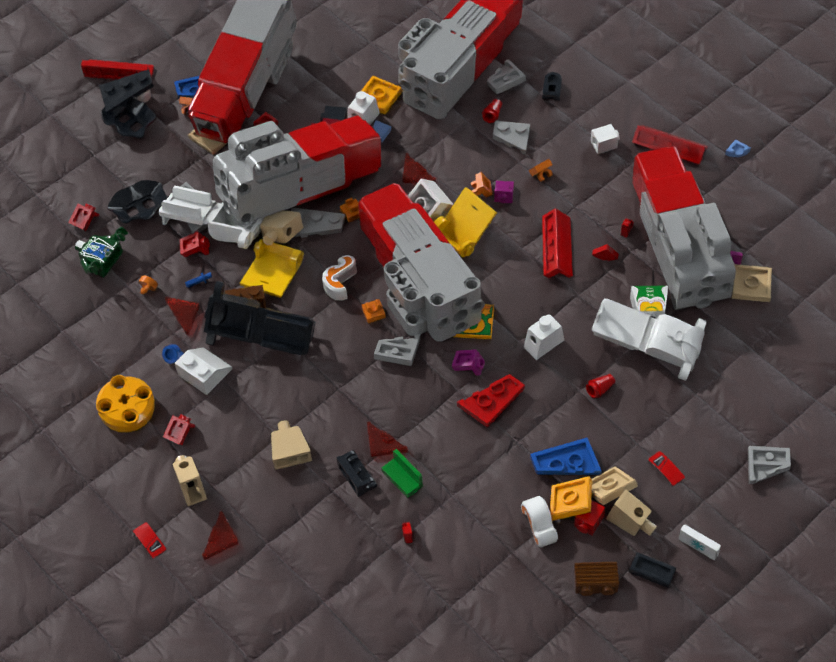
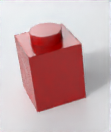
[574,500,605,536]

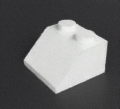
[408,179,454,222]
[175,348,232,395]

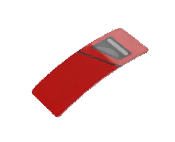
[648,451,685,486]
[133,522,166,558]

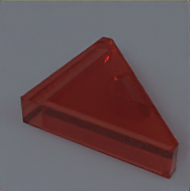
[403,153,436,184]
[165,297,200,335]
[367,421,408,457]
[202,511,239,560]

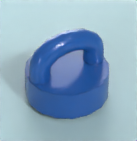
[162,344,184,364]

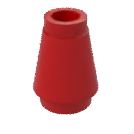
[482,99,502,123]
[586,374,615,398]

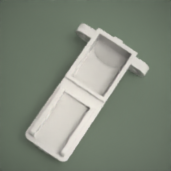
[159,186,264,249]
[592,298,706,381]

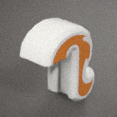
[322,255,357,301]
[521,496,558,547]

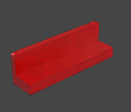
[81,60,154,80]
[632,125,708,164]
[542,208,573,279]

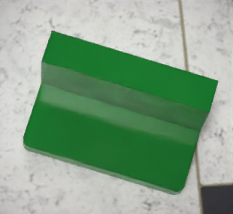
[381,449,423,499]

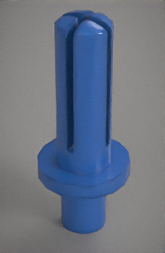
[185,272,212,288]

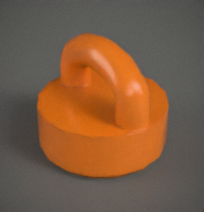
[139,275,158,294]

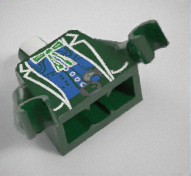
[75,227,128,278]

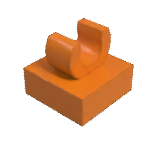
[179,97,193,115]
[529,159,553,182]
[471,172,492,198]
[340,198,359,222]
[361,299,386,323]

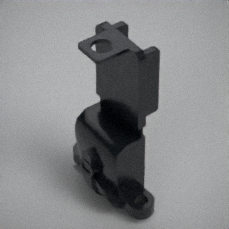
[204,281,316,355]

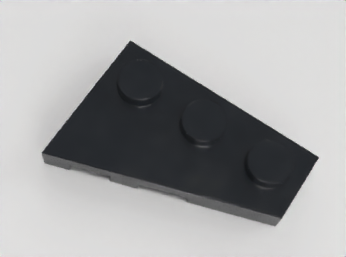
[99,69,154,116]

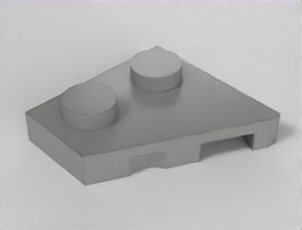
[487,59,526,95]
[493,121,530,154]
[374,334,420,366]
[748,446,791,484]

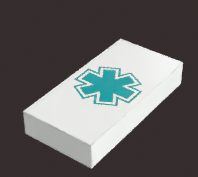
[678,525,721,561]

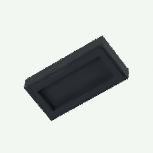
[629,552,676,588]

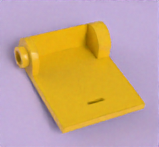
[434,187,497,257]
[240,239,304,298]

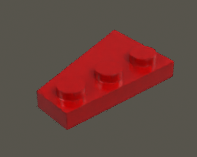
[457,374,525,428]

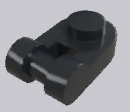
[542,72,562,101]

